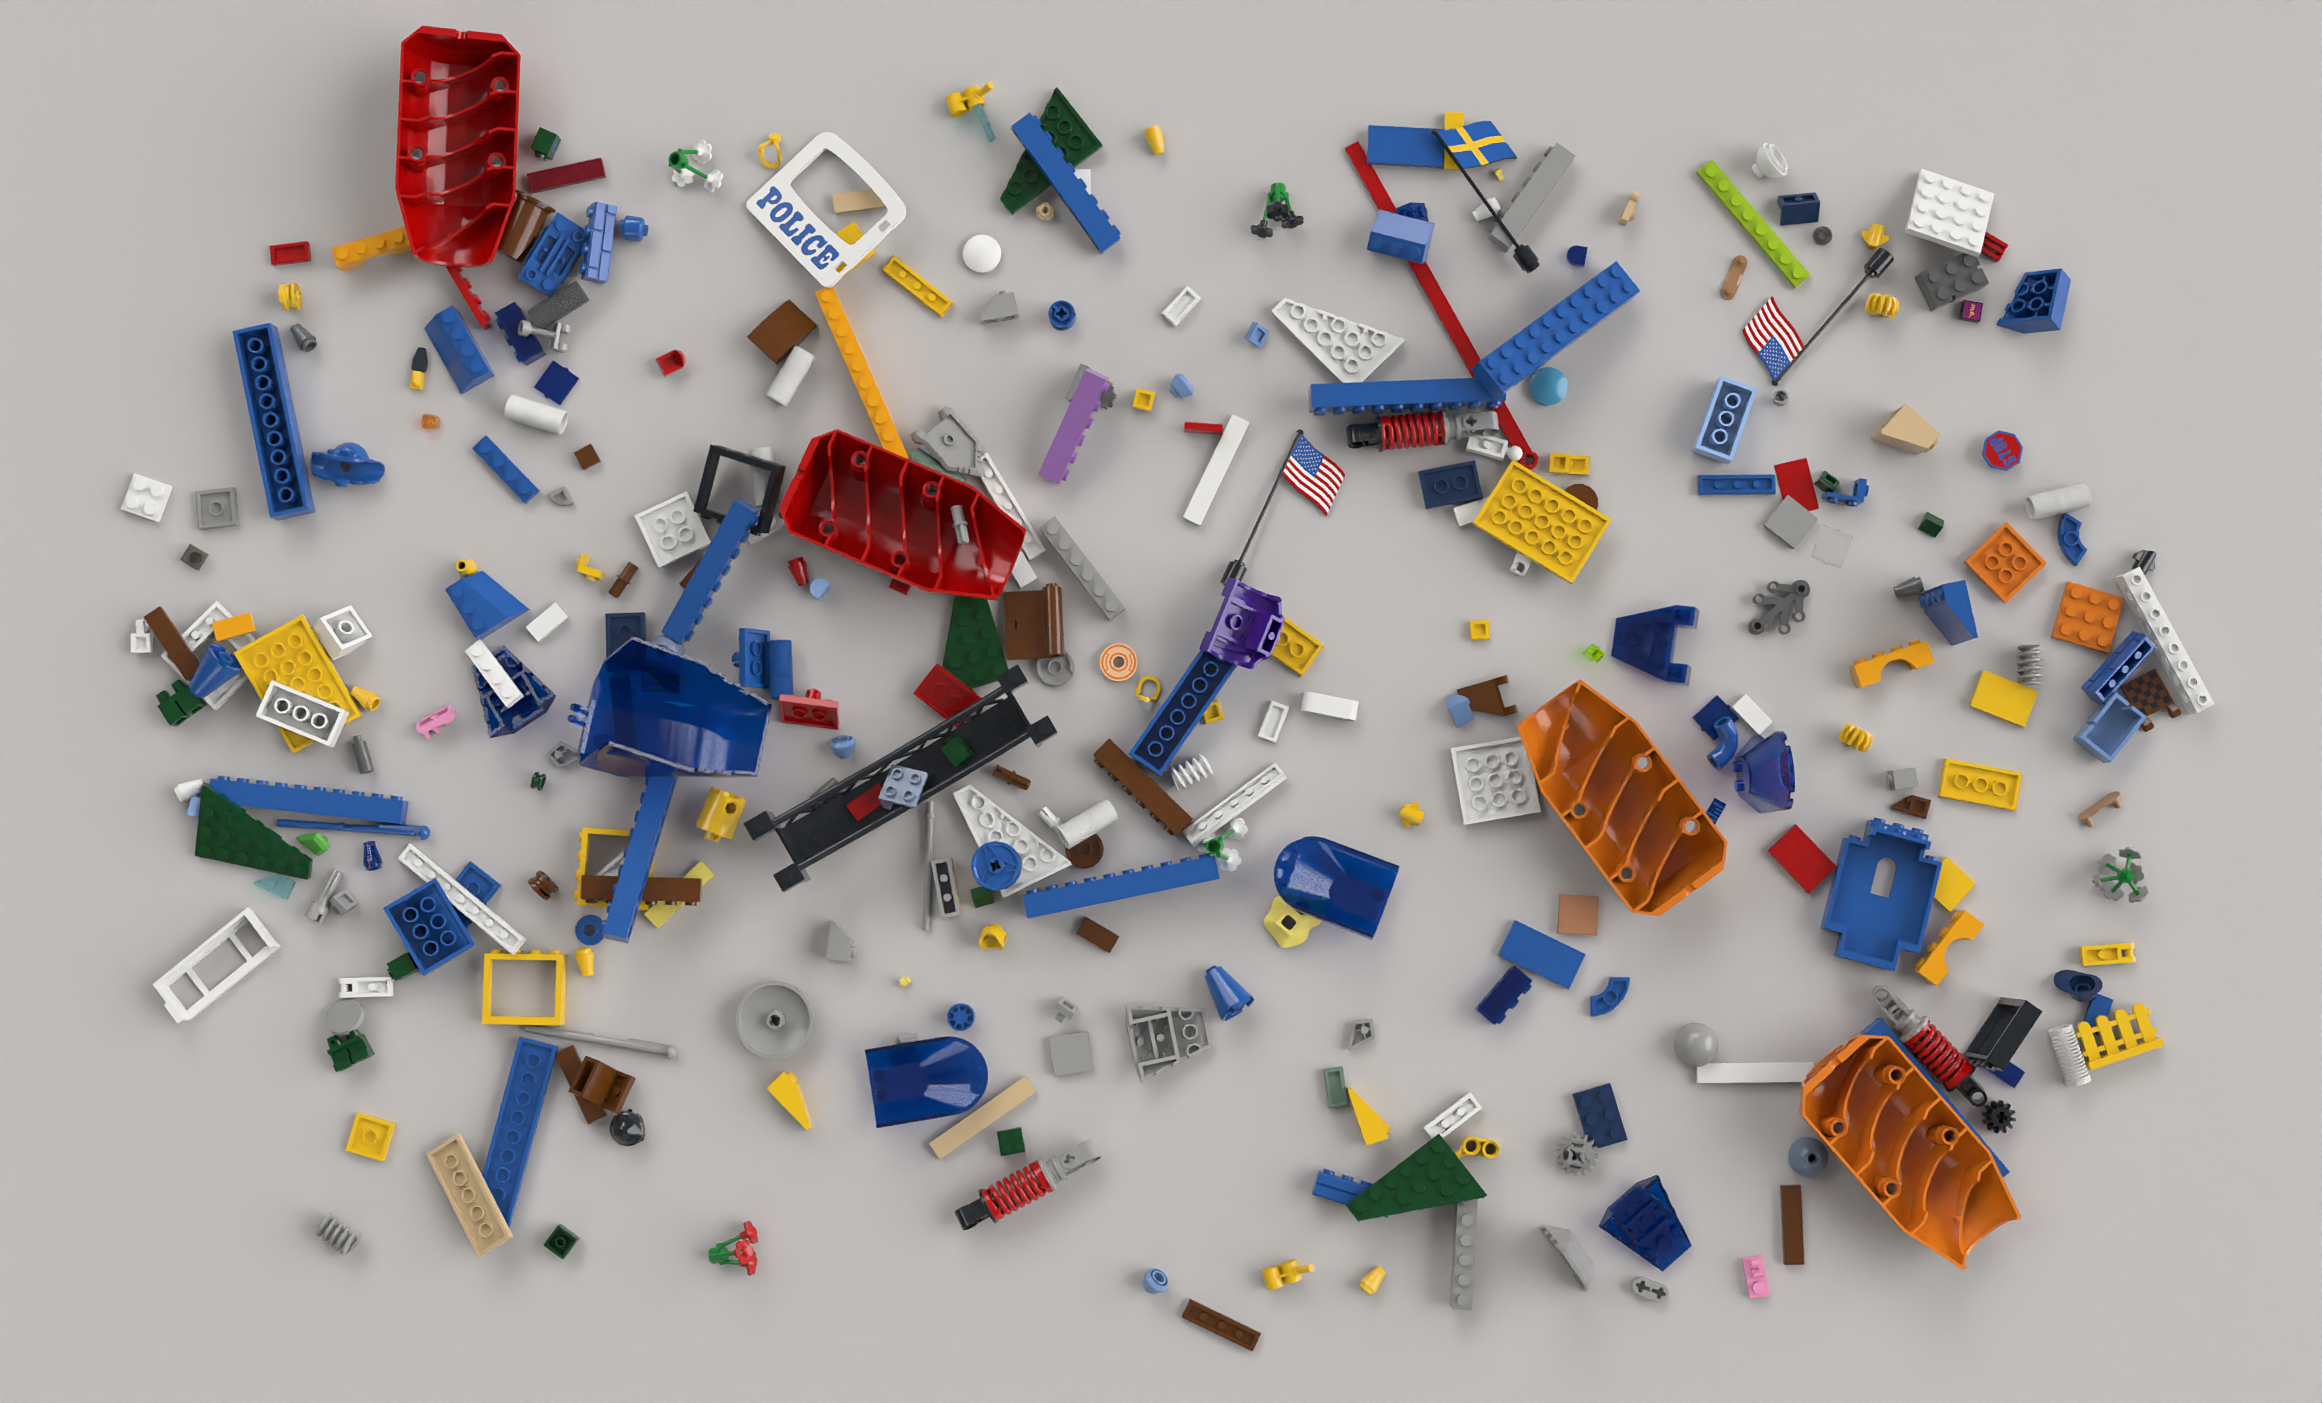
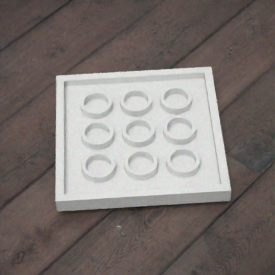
[1905,169,1994,257]
[1450,737,1541,825]

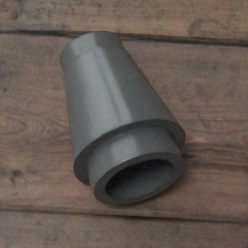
[290,324,317,352]
[1893,577,1924,598]

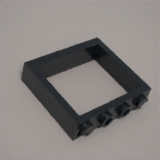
[693,444,786,536]
[1963,997,2043,1071]

